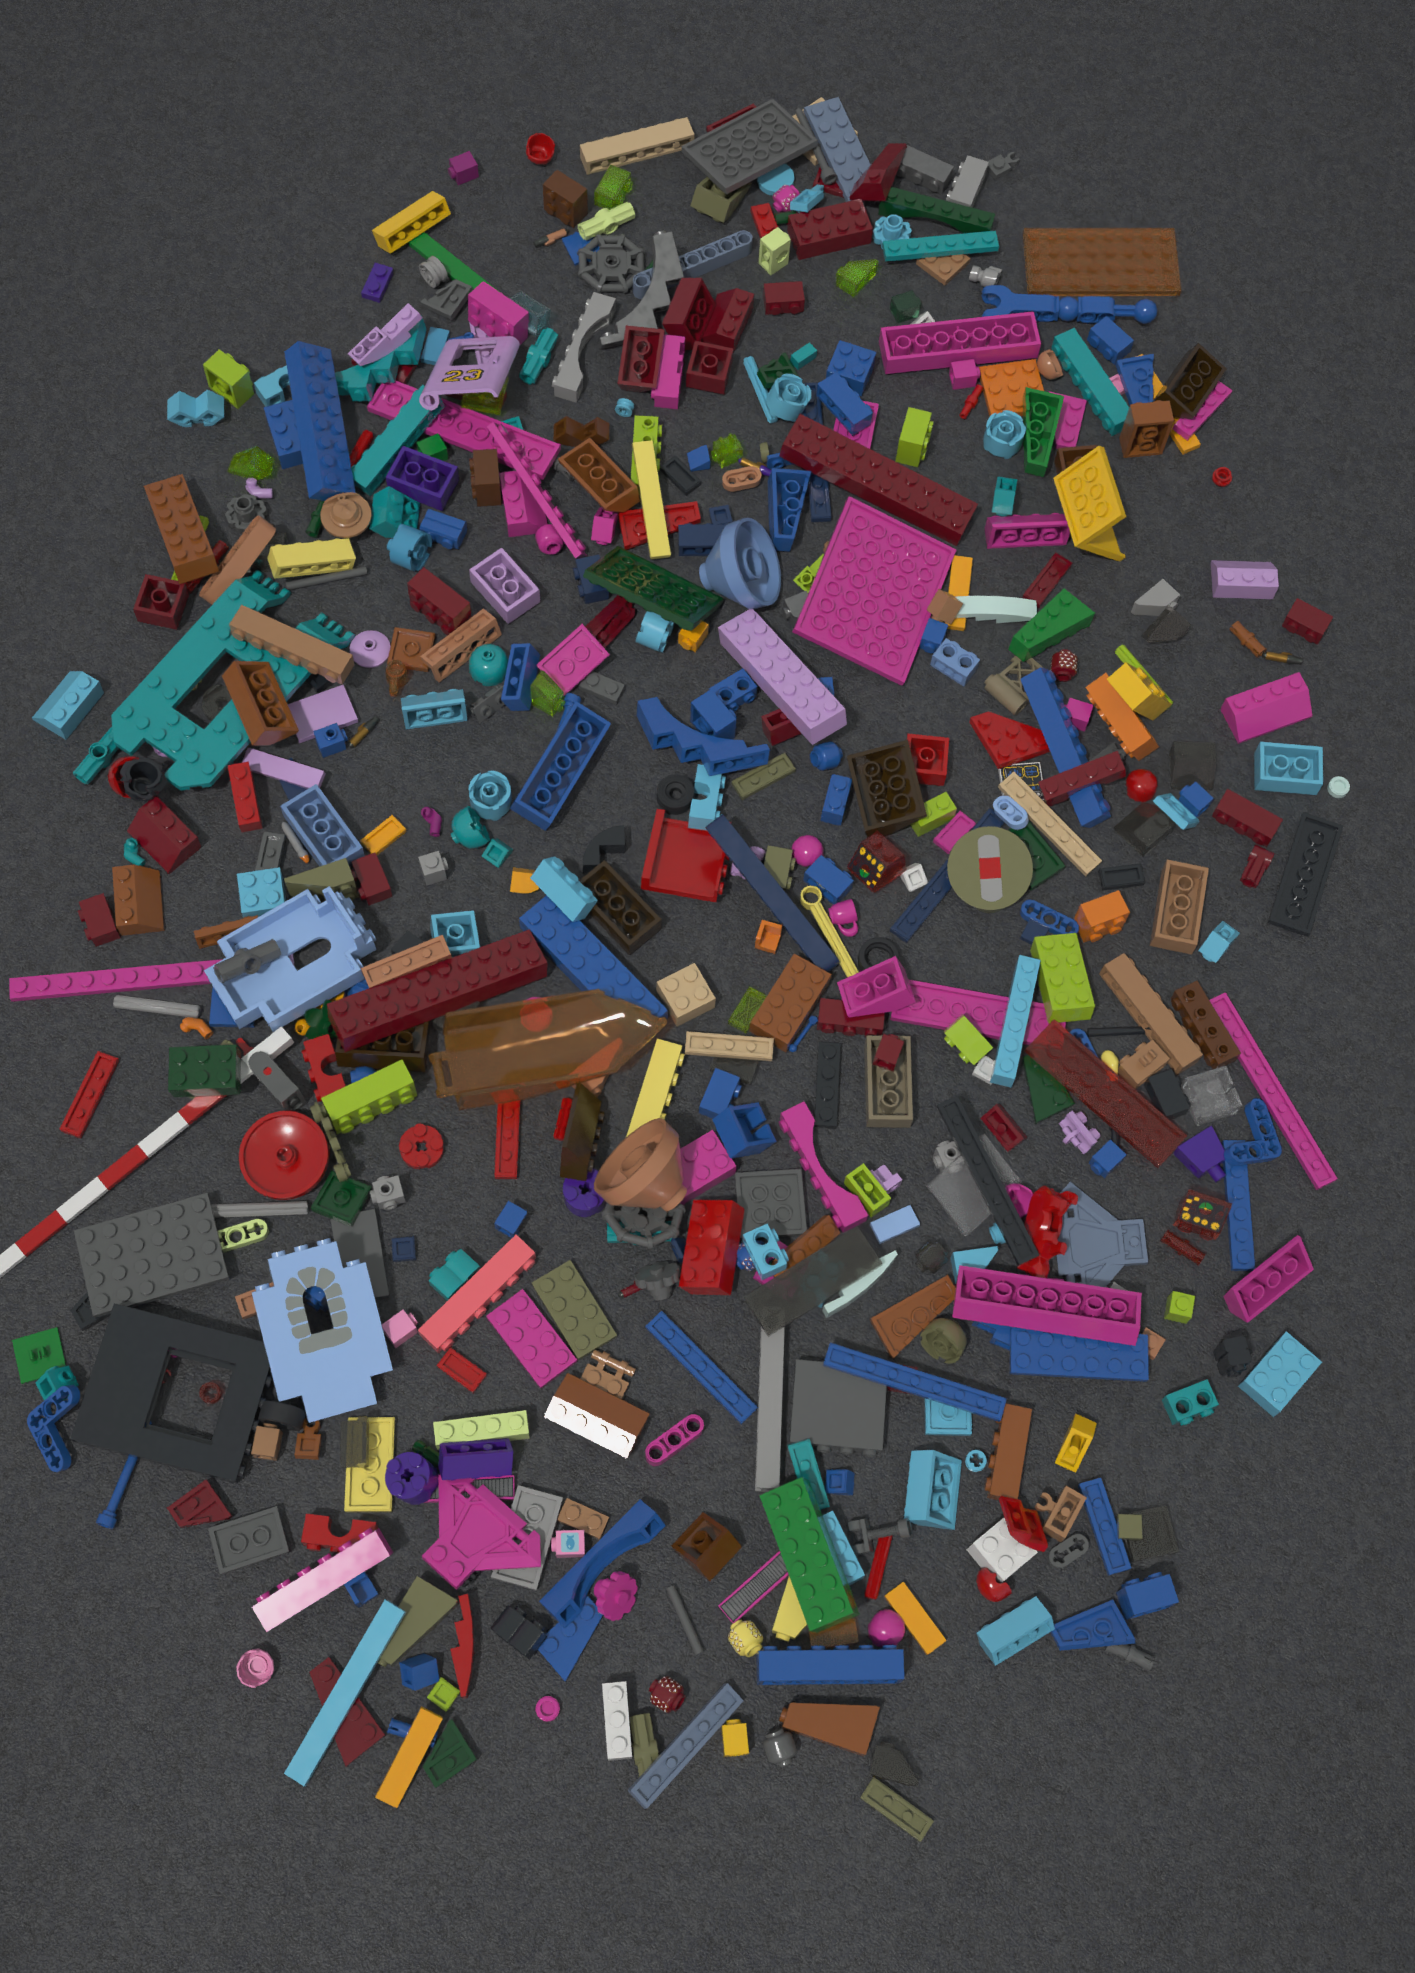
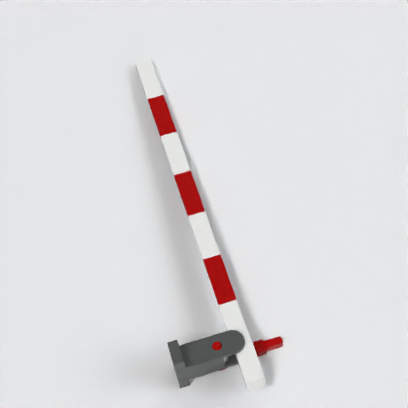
[0,1027,307,1278]

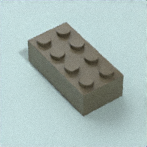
[864,1036,913,1128]

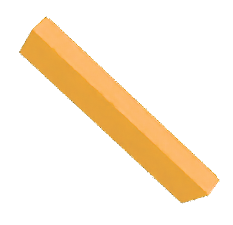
[945,555,973,631]
[375,1706,443,1808]

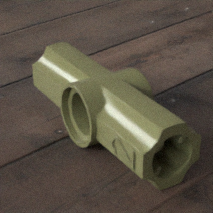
[629,1713,659,1777]

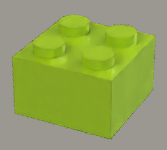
[203,349,254,409]
[895,407,934,467]

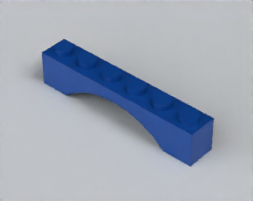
[539,1500,666,1628]

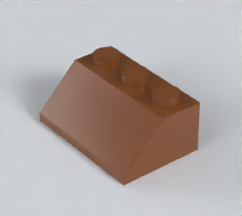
[112,865,164,936]

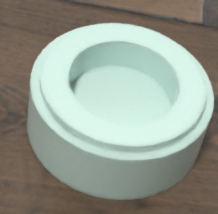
[1327,776,1350,798]

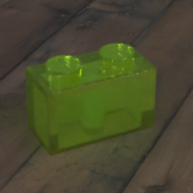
[594,164,633,210]

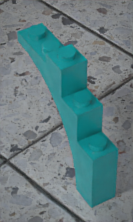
[335,315,427,401]

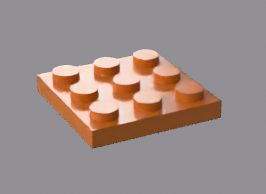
[979,359,1044,417]

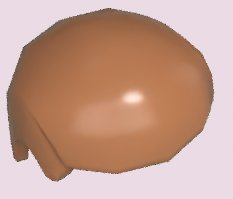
[1037,350,1063,380]

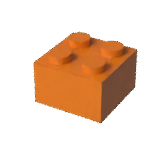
[1074,890,1130,943]

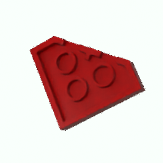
[969,712,1050,769]

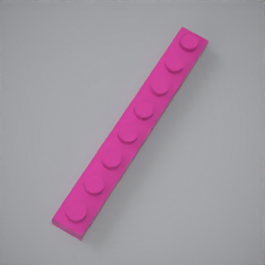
[487,422,587,559]

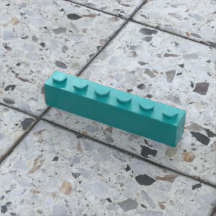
[1051,328,1129,436]
[351,385,445,496]

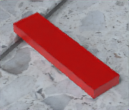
[59,1051,119,1139]
[494,1092,521,1179]

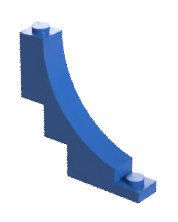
[637,697,770,776]

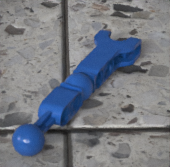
[982,285,1158,324]

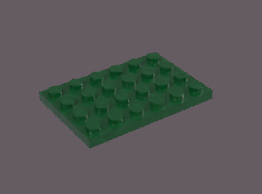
[583,546,724,631]

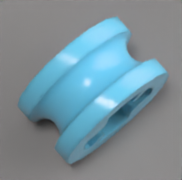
[615,398,634,417]
[965,1450,987,1472]

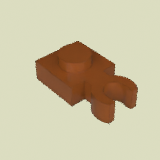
[294,1418,322,1460]

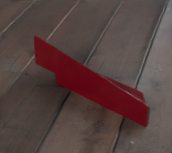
[585,595,635,648]

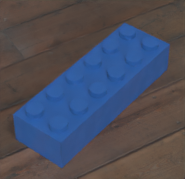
[509,701,611,831]
[756,1645,904,1685]

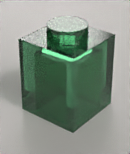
[890,290,921,324]

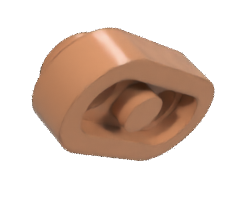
[722,466,761,492]

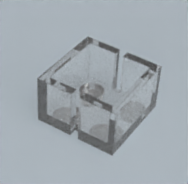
[1181,1066,1243,1126]

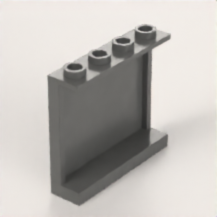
[789,1359,886,1457]

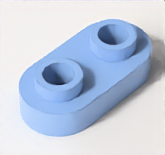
[993,796,1029,830]

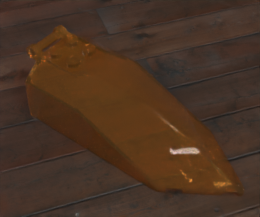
[429,989,667,1110]

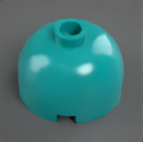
[469,644,509,686]
[451,806,491,849]

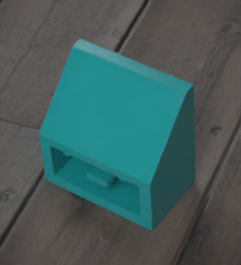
[370,486,420,538]

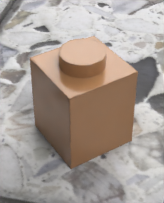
[926,589,963,624]
[251,1423,283,1461]

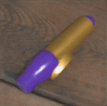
[738,458,771,476]

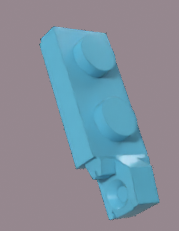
[790,184,824,213]

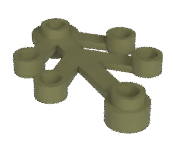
[310,1102,351,1182]

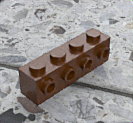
[1171,981,1241,1071]

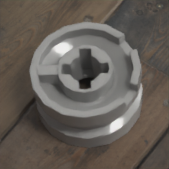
[419,256,448,288]

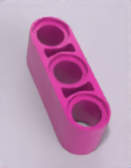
[645,1414,704,1466]

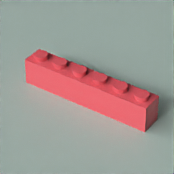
[418,1235,536,1354]

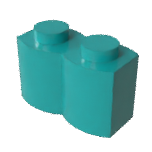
[429,1249,481,1301]

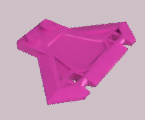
[422,1474,541,1590]

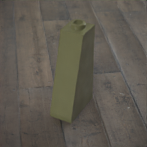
[377,1576,459,1668]

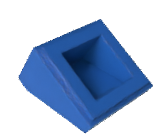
[687,445,710,471]
[825,1470,854,1496]

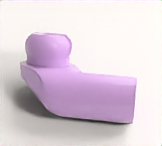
[245,478,273,499]

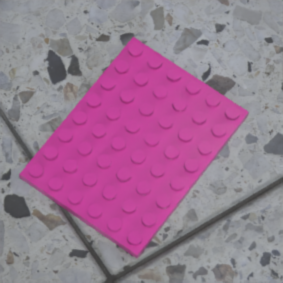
[792,496,956,686]

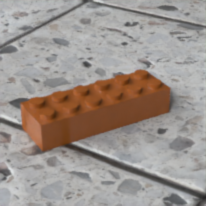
[144,474,219,584]

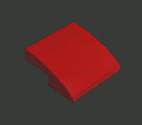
[999,1496,1048,1552]

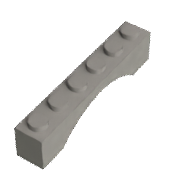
[552,292,616,403]

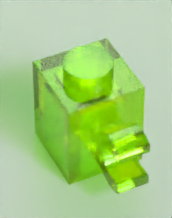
[711,433,743,468]

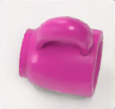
[828,899,858,937]

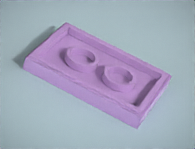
[288,685,358,743]

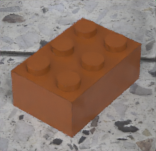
[1119,400,1174,458]

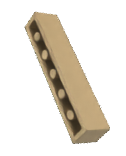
[580,117,694,175]

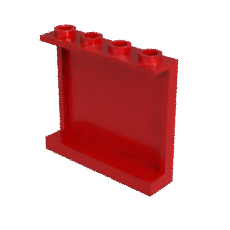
[641,809,732,902]

